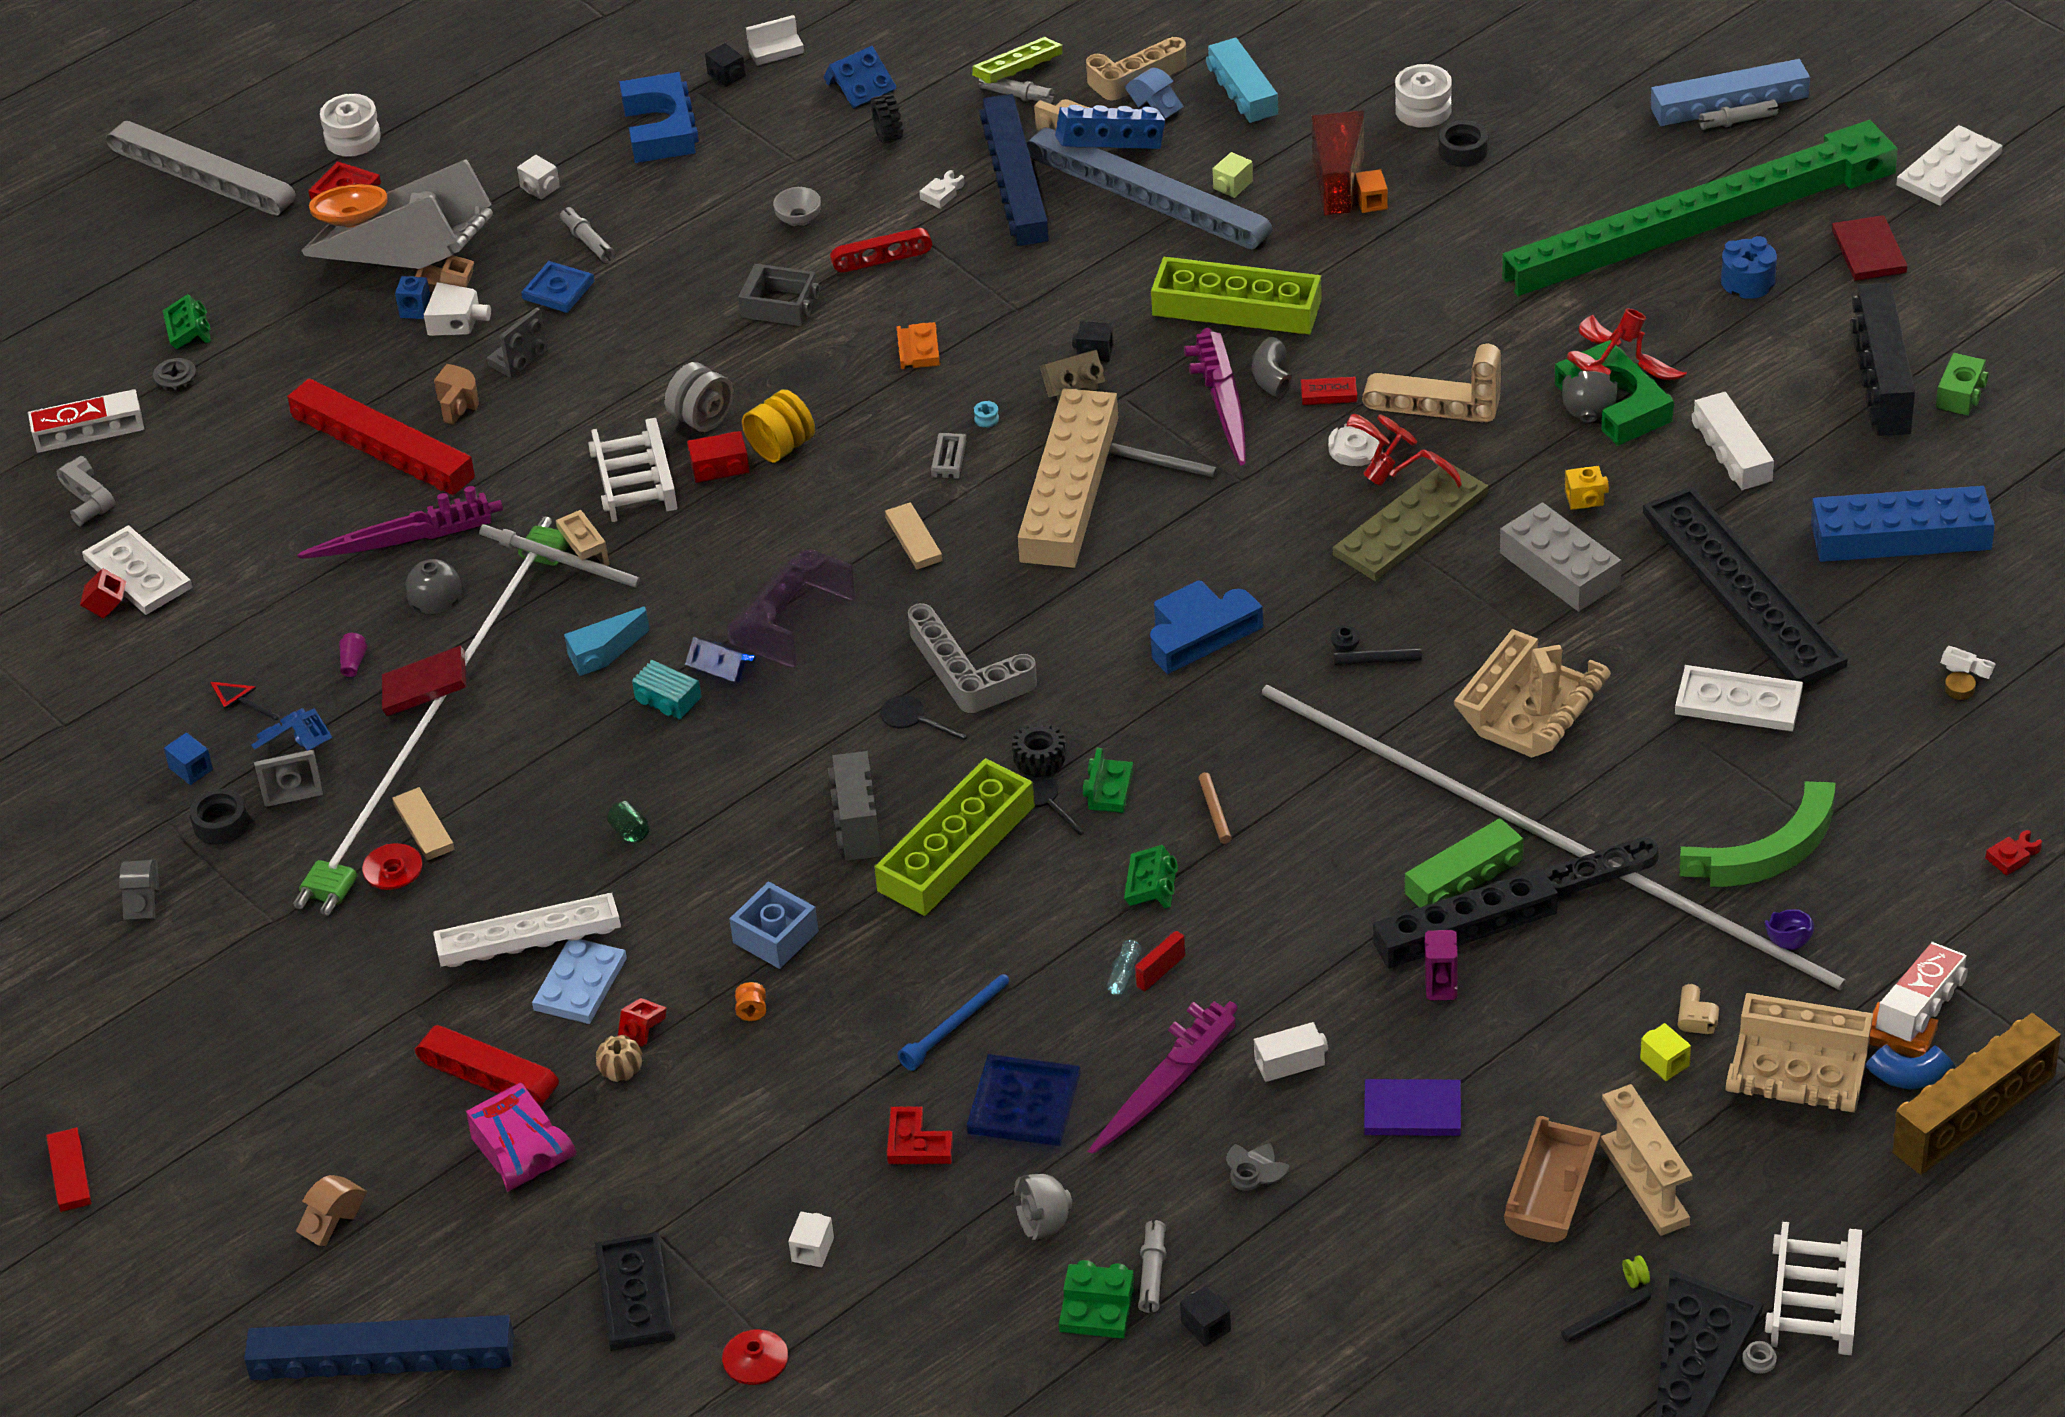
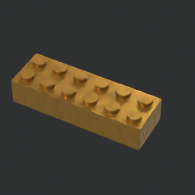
[1892,1013,2061,1175]

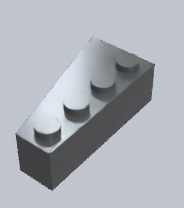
[828,751,881,861]

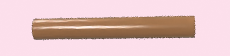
[1199,773,1232,844]

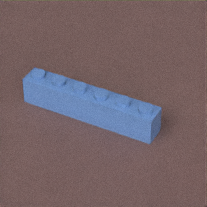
[1650,59,1810,126]

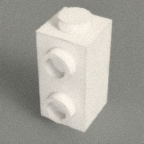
[1254,1022,1328,1082]

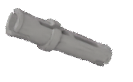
[979,78,1054,104]
[1699,99,1778,130]
[560,207,615,263]
[1138,1220,1166,1313]

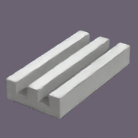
[931,433,967,478]

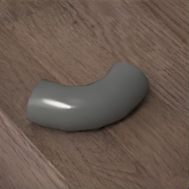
[1251,337,1292,399]

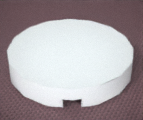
[1328,424,1383,466]

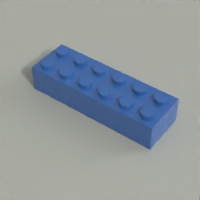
[1811,486,1995,562]

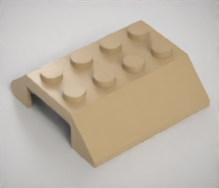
[1454,629,1611,757]
[1726,993,1873,1113]

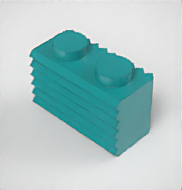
[632,660,702,719]

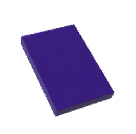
[1364,1079,1461,1136]

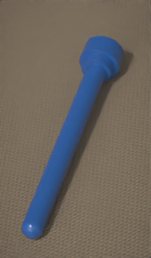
[897,974,1009,1071]

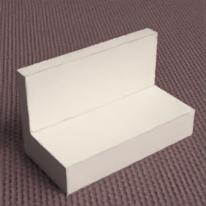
[746,15,804,66]

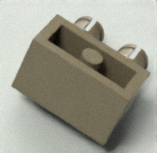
[1040,350,1105,401]

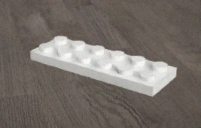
[433,893,621,967]

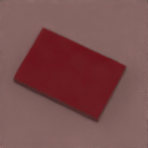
[1832,215,1907,281]
[382,645,466,716]

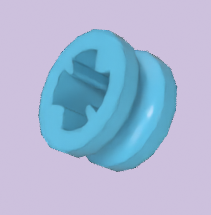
[974,401,999,428]

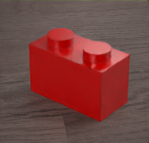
[687,431,750,483]

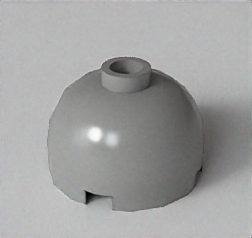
[1014,1174,1072,1240]

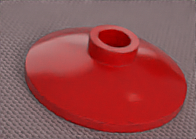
[362,843,423,890]
[722,1329,788,1385]

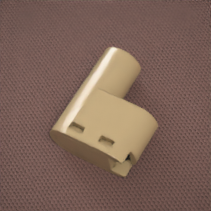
[1678,984,1719,1034]

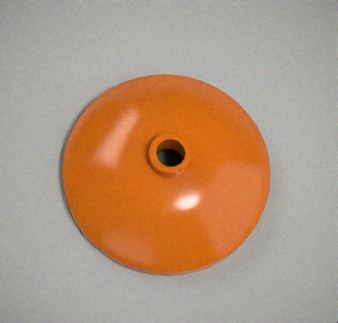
[309,184,388,228]

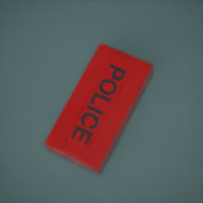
[1301,377,1357,405]

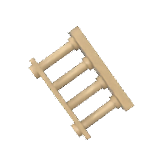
[1600,1084,1693,1236]

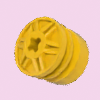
[742,389,815,463]

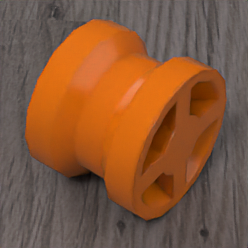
[735,982,766,1021]

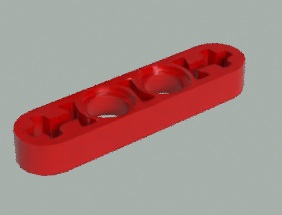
[830,228,932,272]

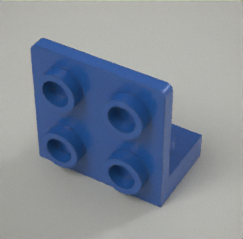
[823,46,896,108]
[252,708,333,751]

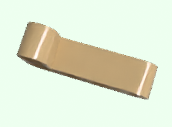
[1086,37,1187,100]

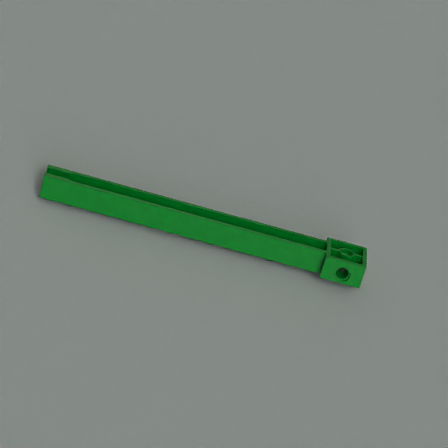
[1502,119,1898,296]

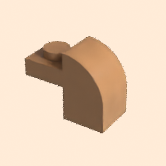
[415,255,474,292]
[434,364,479,425]
[296,1175,367,1246]

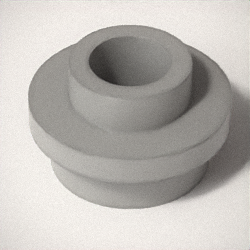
[1742,1341,1777,1374]

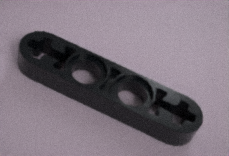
[1545,837,1659,897]

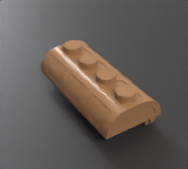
[1504,1116,1601,1242]

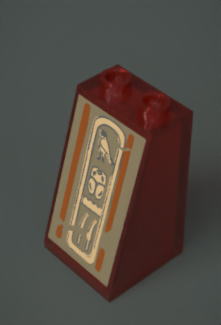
[1311,110,1365,215]

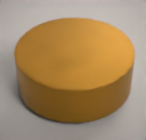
[1945,672,1976,700]

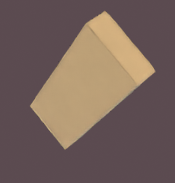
[885,502,943,570]
[392,787,455,861]

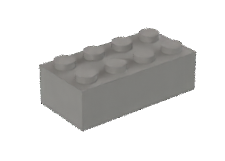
[1500,502,1622,612]

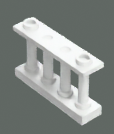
[588,418,677,522]
[1765,1222,1862,1356]

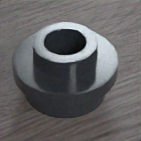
[1331,626,1360,652]

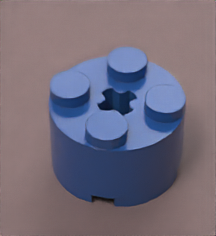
[1721,236,1777,299]

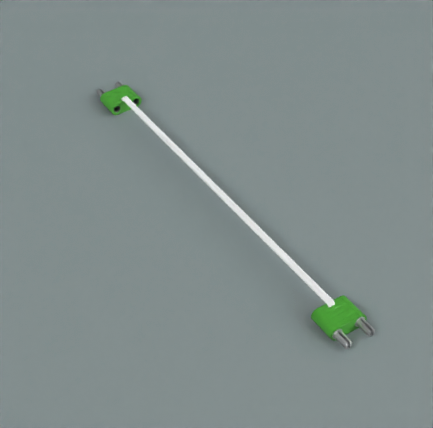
[293,516,569,916]

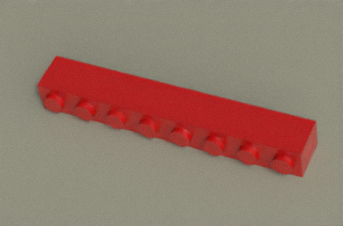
[287,378,475,496]

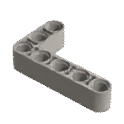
[908,603,1037,713]

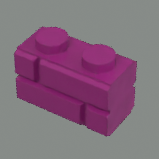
[1425,930,1458,1000]

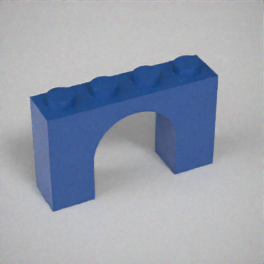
[619,72,699,163]

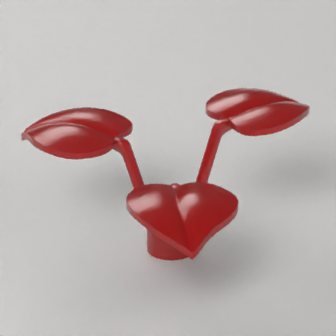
[1567,308,1687,380]
[1346,414,1462,489]

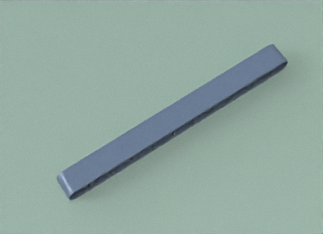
[1026,127,1272,249]

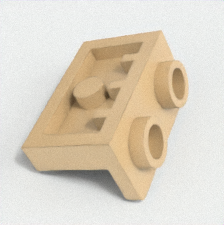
[1529,645,1563,716]

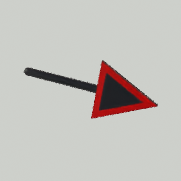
[210,682,279,720]

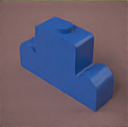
[1150,581,1263,674]

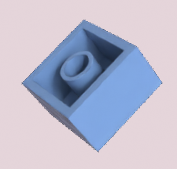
[729,881,819,969]

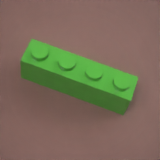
[1405,818,1523,907]

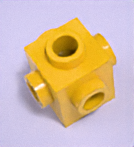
[1565,466,1609,510]

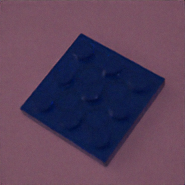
[967,1054,1080,1146]

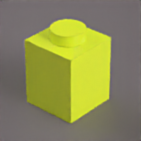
[1640,1023,1691,1081]

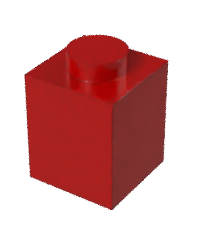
[80,568,127,619]

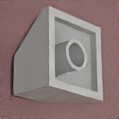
[254,750,323,807]

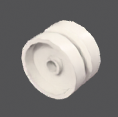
[1395,64,1451,128]
[320,94,381,156]

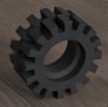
[870,93,903,143]
[1012,723,1066,776]

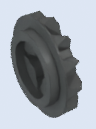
[153,358,197,391]

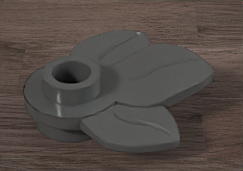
[1226,1143,1289,1191]

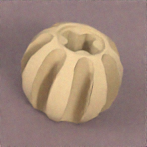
[596,1035,642,1082]

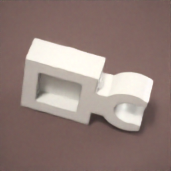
[919,170,964,209]
[1940,645,1995,679]

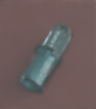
[1107,940,1141,995]

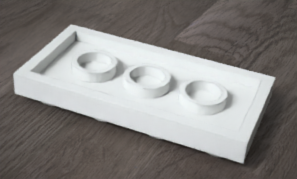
[1896,125,2002,206]
[82,525,193,615]
[1675,665,1803,732]

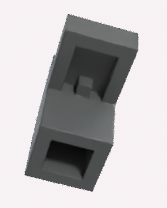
[119,859,159,920]

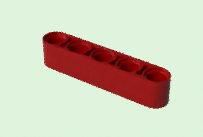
[415,1025,559,1108]

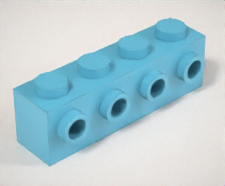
[1206,37,1278,123]

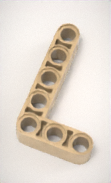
[1362,344,1501,422]

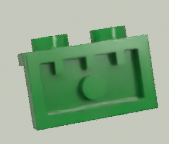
[163,294,211,349]
[1083,748,1133,813]
[1124,845,1178,909]

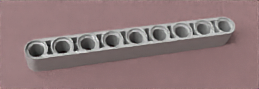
[106,121,296,216]

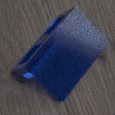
[685,637,756,682]

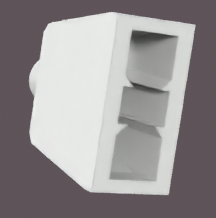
[424,282,491,336]

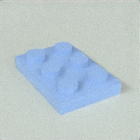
[532,939,627,1024]

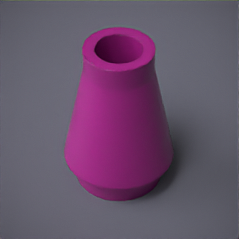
[339,633,367,677]

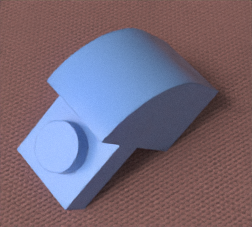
[1124,68,1184,119]

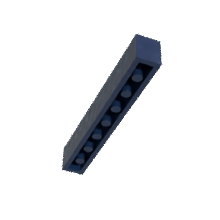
[979,94,1049,246]
[244,1315,514,1380]

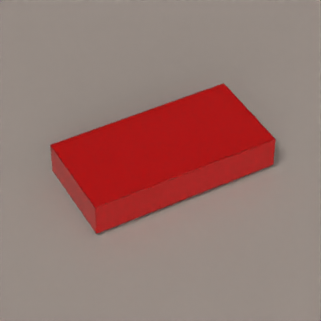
[1135,931,1185,992]

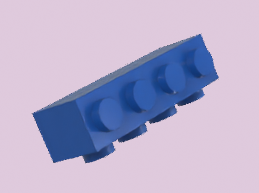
[1055,105,1165,149]

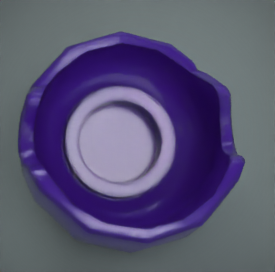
[1765,909,1815,950]

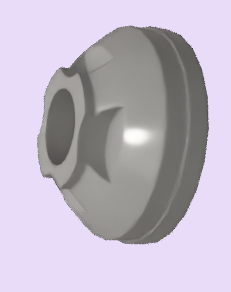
[773,187,821,226]

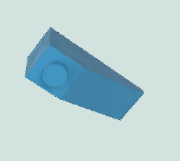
[564,607,650,676]

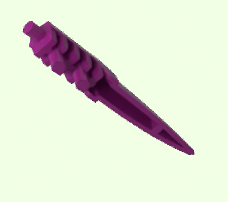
[1184,328,1246,466]
[297,486,503,559]
[1087,1001,1238,1154]

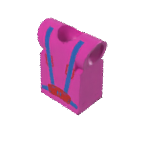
[466,1082,576,1192]

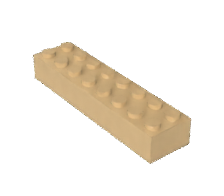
[1018,388,1118,568]

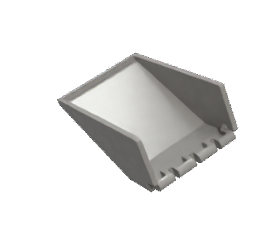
[301,160,493,269]

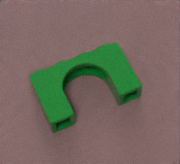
[1555,340,1674,446]

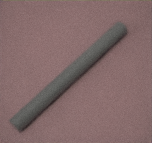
[1110,443,1217,478]

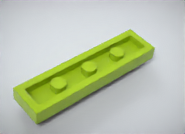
[972,37,1062,83]

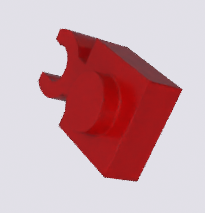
[1985,830,2042,876]

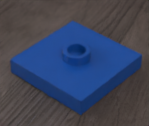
[521,261,595,313]

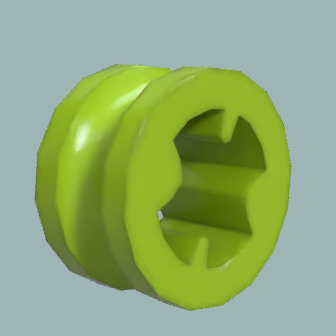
[1623,1255,1650,1288]

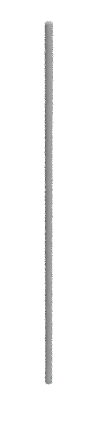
[1262,685,1846,990]

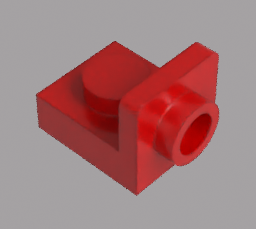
[618,998,667,1046]

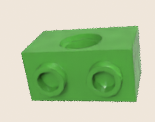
[1936,353,1989,415]

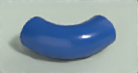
[1865,1044,1956,1090]

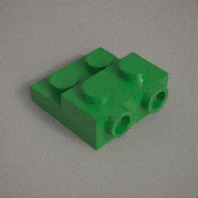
[1059,1260,1135,1339]

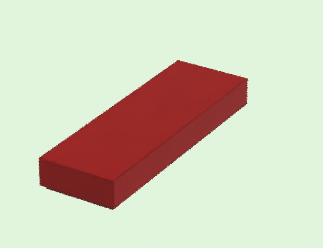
[46,1128,92,1212]

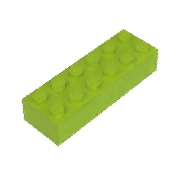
[1151,257,1322,335]
[874,758,1035,916]

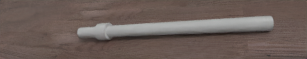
[479,524,640,588]

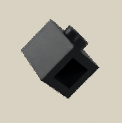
[705,43,746,87]
[1072,321,1114,362]
[1180,1286,1231,1347]

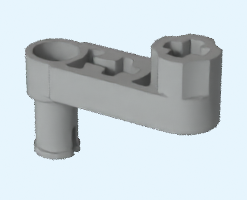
[56,456,116,526]

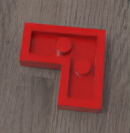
[887,1107,953,1164]

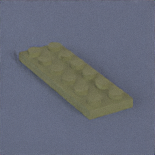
[1333,463,1488,581]

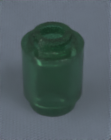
[607,801,649,843]

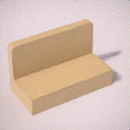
[556,510,609,566]

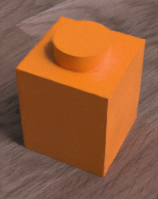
[1355,169,1388,213]

